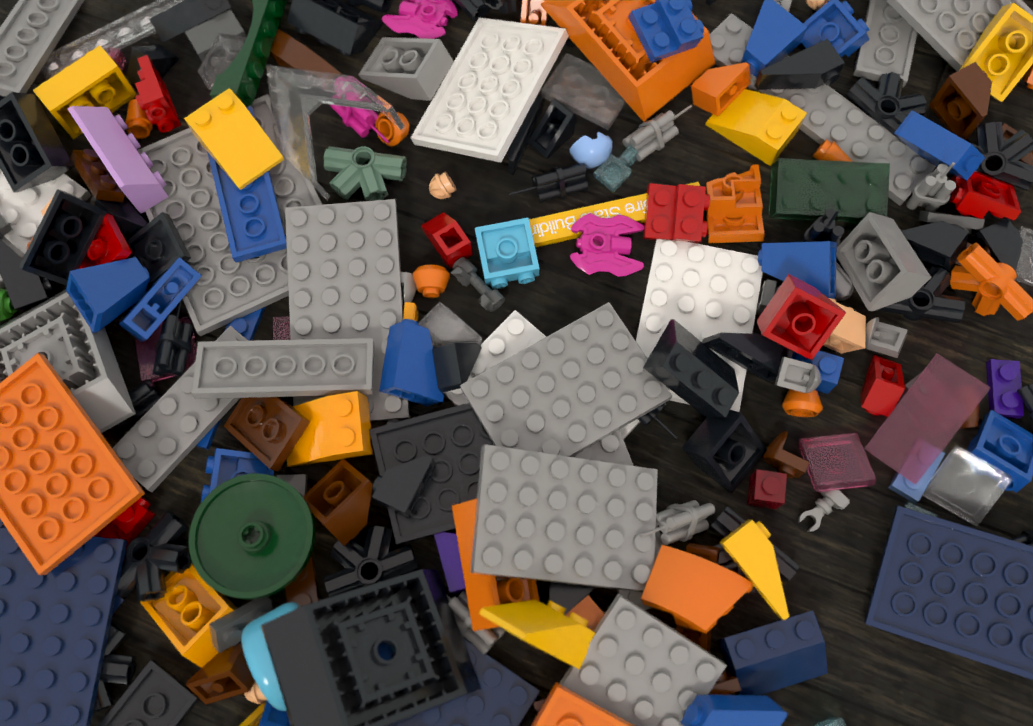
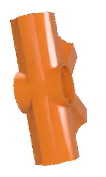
[950,242,1033,321]

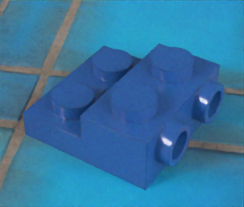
[628,0,704,63]
[801,0,870,57]
[963,410,1033,493]
[201,448,274,502]

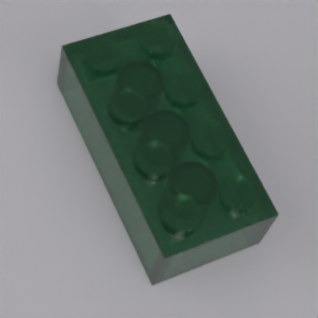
[769,158,890,222]

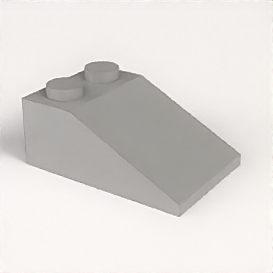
[359,37,454,101]

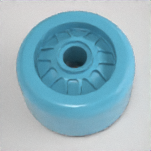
[241,602,301,711]

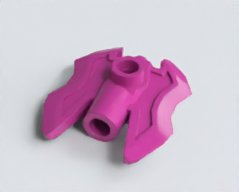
[382,0,457,39]
[570,213,644,277]

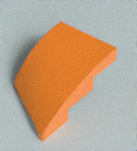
[706,164,765,243]
[641,545,753,633]

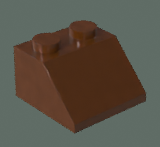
[929,62,992,140]
[303,459,373,546]

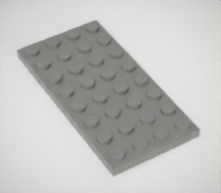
[285,199,410,422]

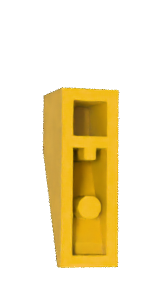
[719,520,789,620]

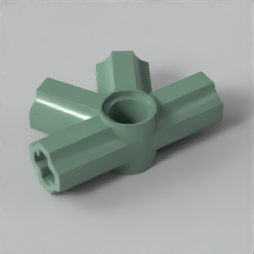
[324,146,407,201]

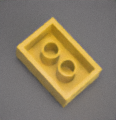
[33,45,137,139]

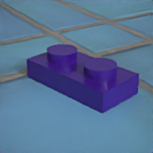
[986,359,1024,419]

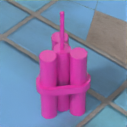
[330,84,389,143]

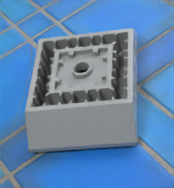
[0,289,136,433]

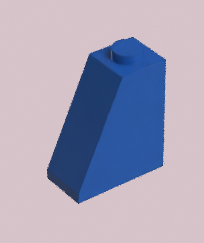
[741,0,807,78]
[894,111,985,181]
[758,241,837,299]
[66,257,150,333]
[379,319,444,406]
[680,695,788,726]

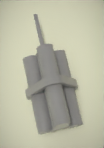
[622,105,692,161]
[906,162,956,212]
[639,500,715,545]
[446,590,506,655]

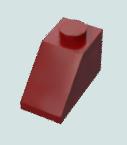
[861,355,905,418]

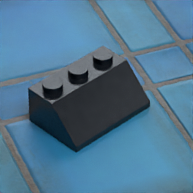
[287,0,383,56]
[0,92,74,193]
[18,189,107,286]
[643,319,739,417]

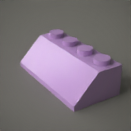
[68,106,169,213]

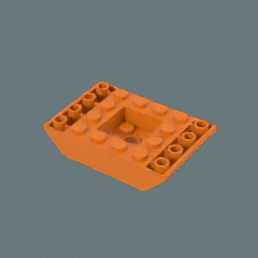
[541,0,715,122]

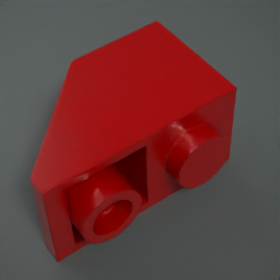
[421,212,472,269]

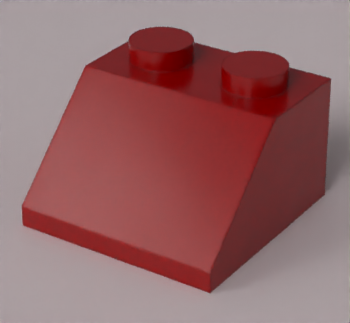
[757,274,846,360]

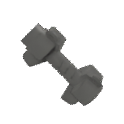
[451,257,505,312]

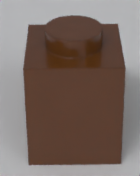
[186,643,255,704]

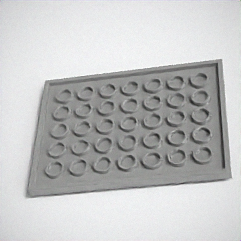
[138,94,322,336]

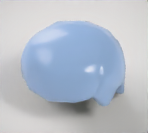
[570,132,612,169]

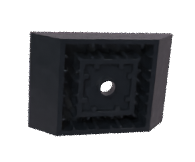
[261,569,481,726]

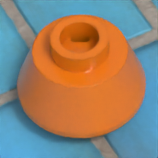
[375,110,409,146]
[412,265,450,298]
[782,389,823,417]

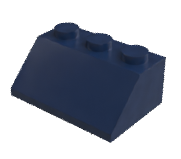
[718,610,828,696]

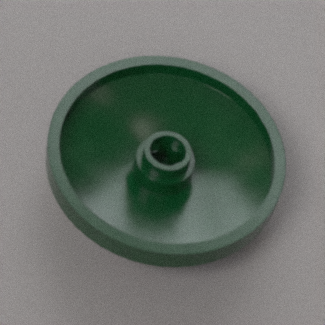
[189,473,315,599]

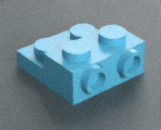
[475,218,539,289]

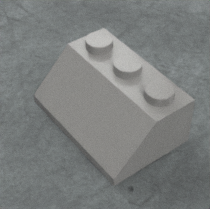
[837,212,931,311]

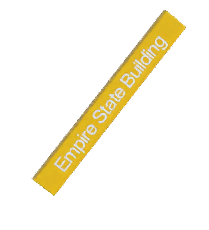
[529,182,700,247]

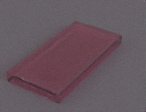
[864,354,990,485]

